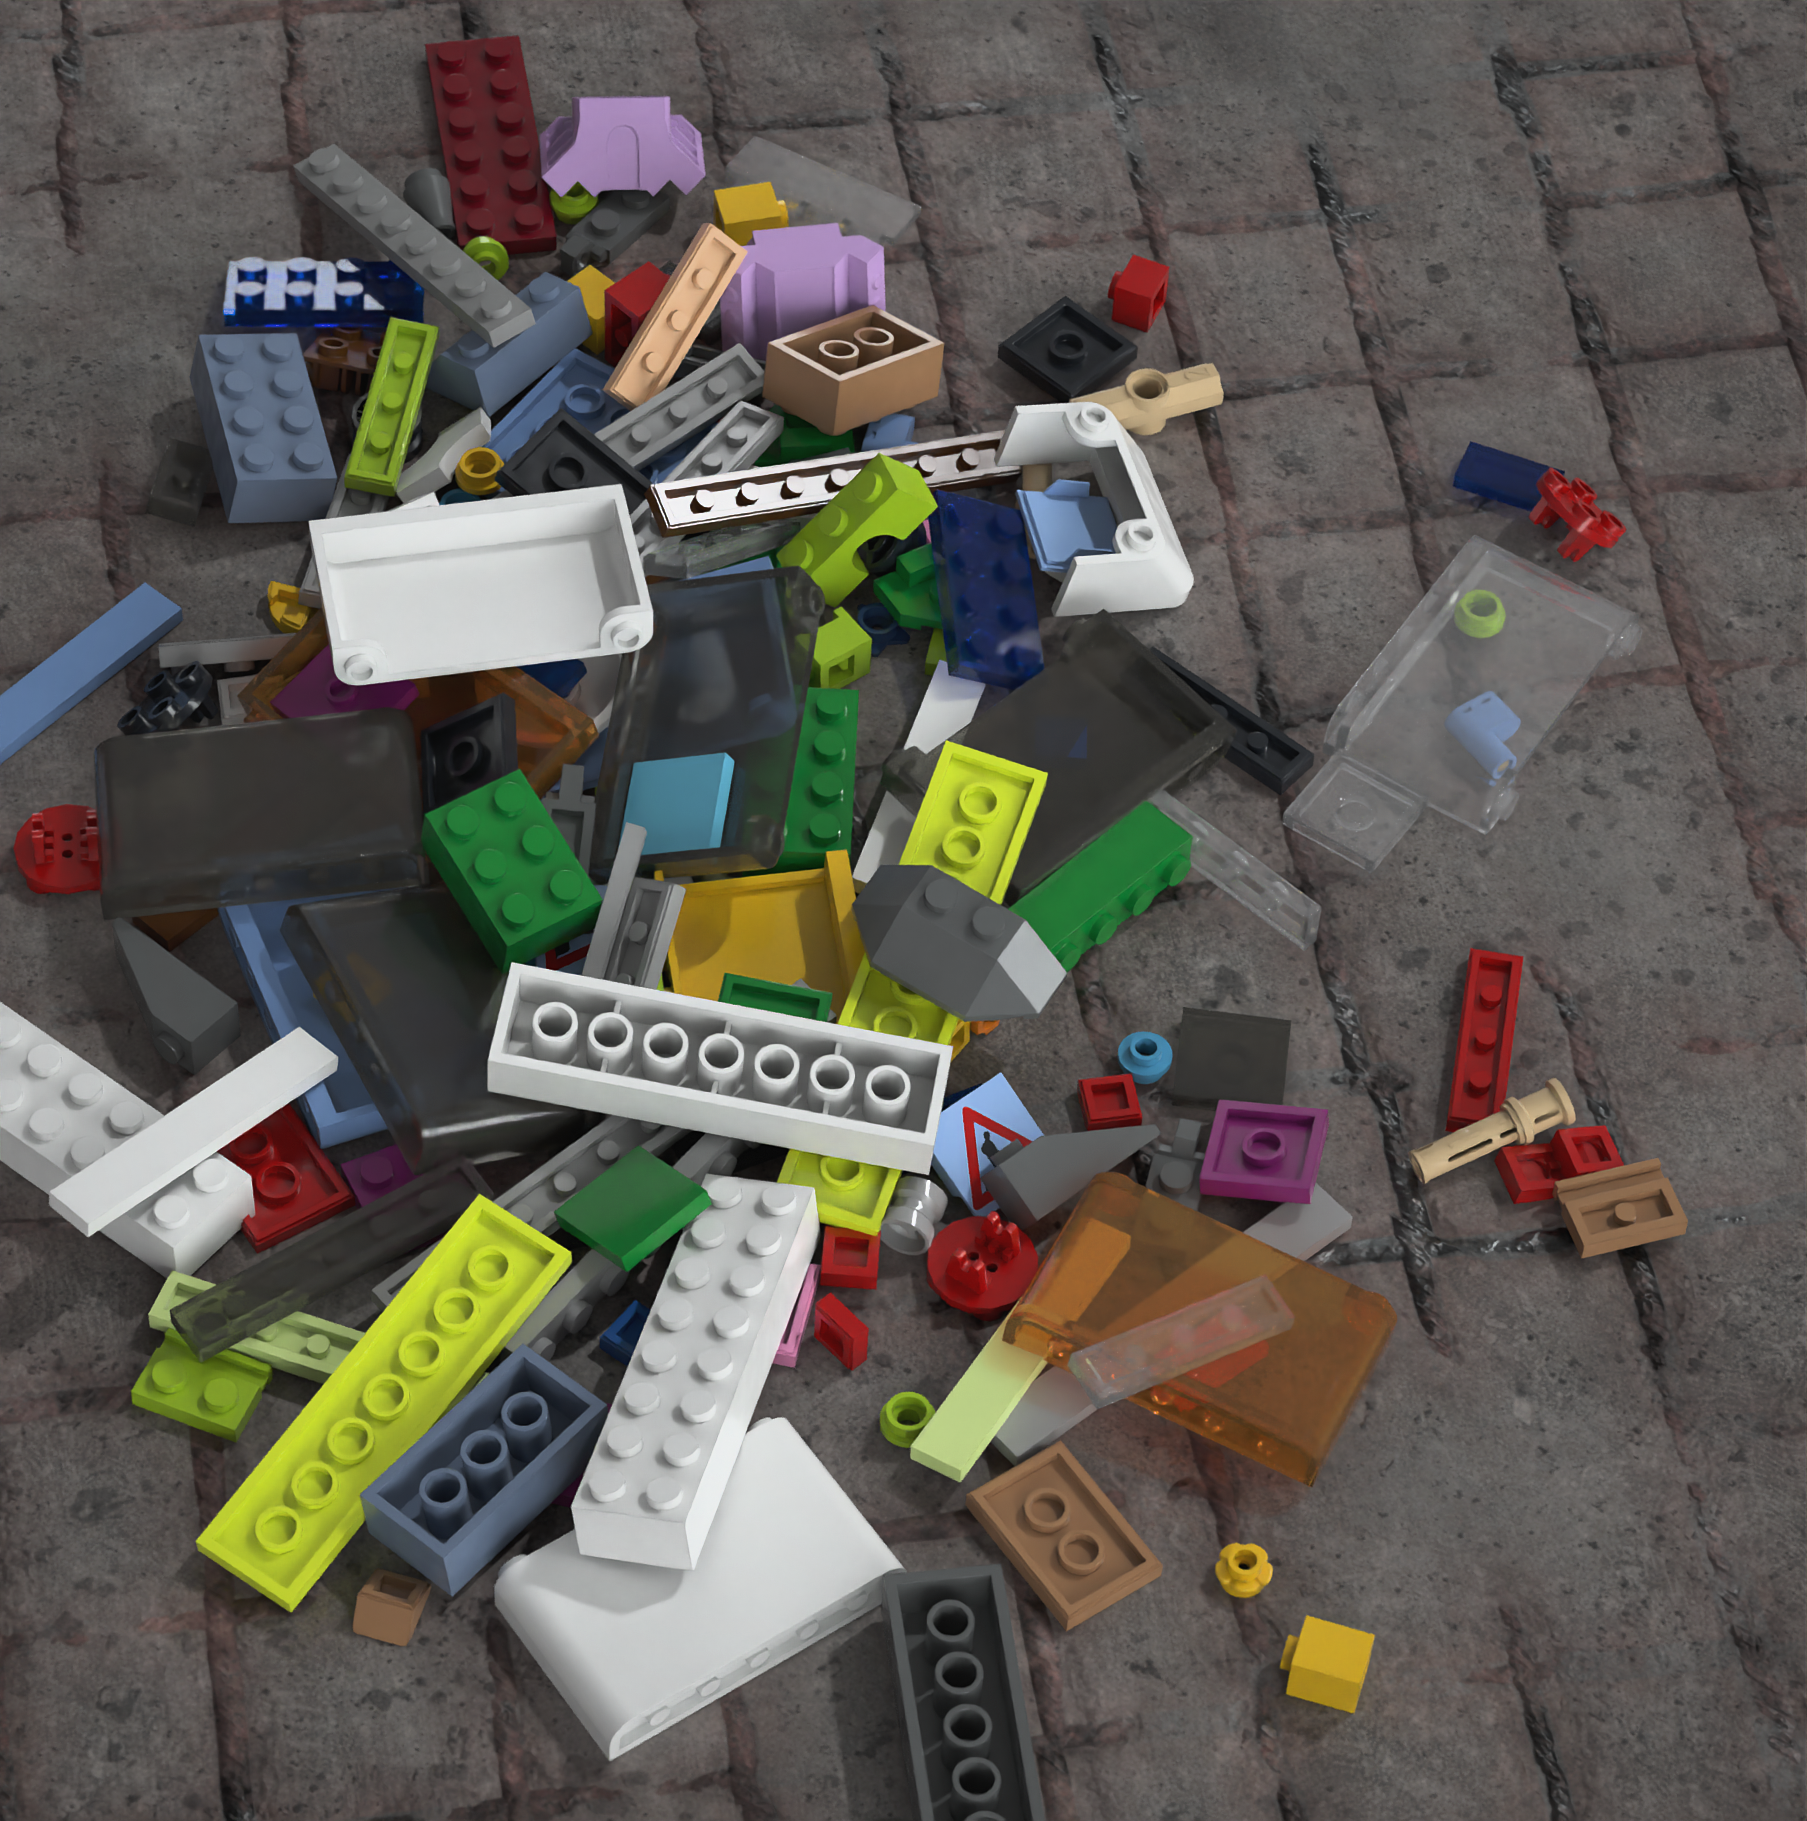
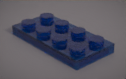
[223,257,426,327]
[928,489,1047,695]

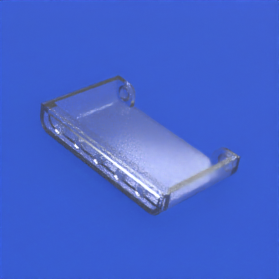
[1323,535,1643,835]

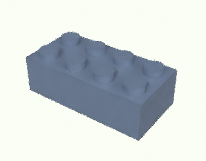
[190,333,337,523]
[360,1344,609,1596]

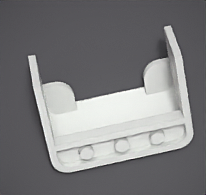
[994,402,1194,617]

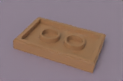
[965,1441,1163,1632]

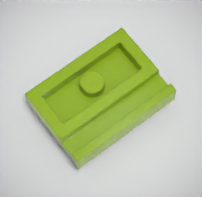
[131,1327,273,1443]

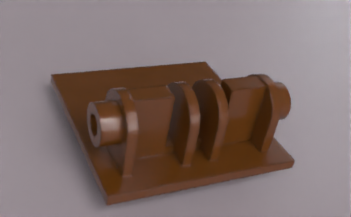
[303,321,386,397]

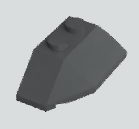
[851,865,1067,1022]

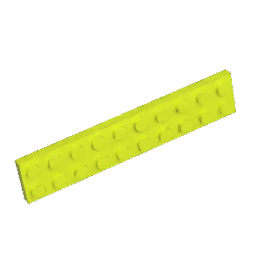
[777,740,1048,1237]

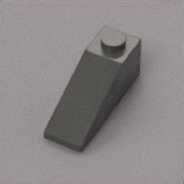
[112,916,241,1075]
[980,1124,1161,1230]

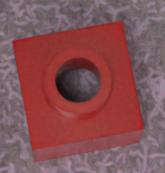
[1108,254,1170,333]

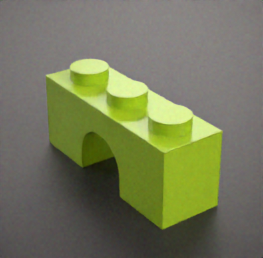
[776,453,938,608]

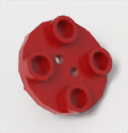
[1528,468,1627,562]
[13,804,122,894]
[926,1211,1038,1321]

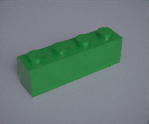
[1008,800,1193,973]

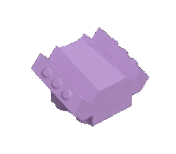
[540,96,705,197]
[720,223,886,361]

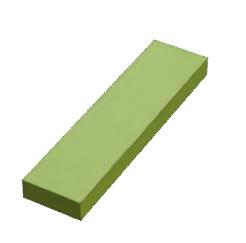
[344,317,440,497]

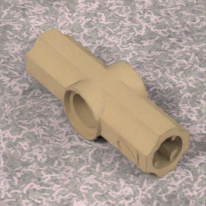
[1069,363,1224,435]

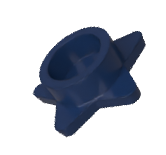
[857,603,910,657]

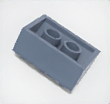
[426,272,593,417]

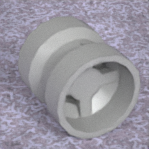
[880,1176,948,1255]

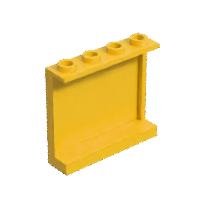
[654,849,865,1024]

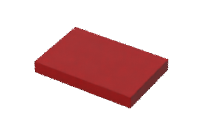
[216,1103,355,1254]

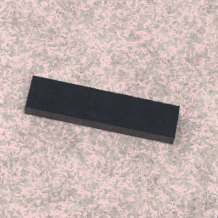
[1119,646,1315,796]

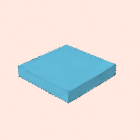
[618,752,735,866]

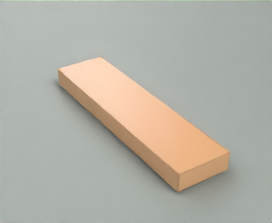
[602,223,748,411]

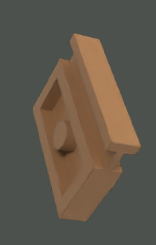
[1552,1158,1688,1259]

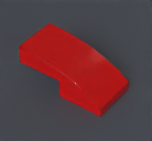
[1494,1125,1624,1204]

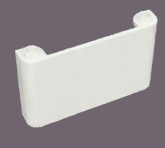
[308,484,653,685]
[494,1418,907,1761]

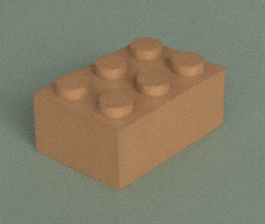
[762,305,945,436]

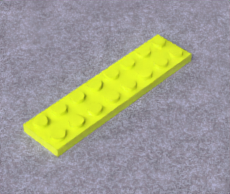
[196,1194,572,1613]

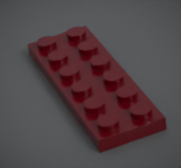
[425,35,557,255]

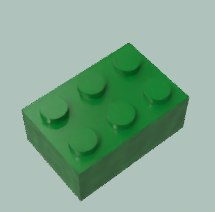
[420,769,603,974]

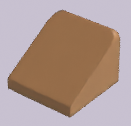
[352,1568,431,1646]

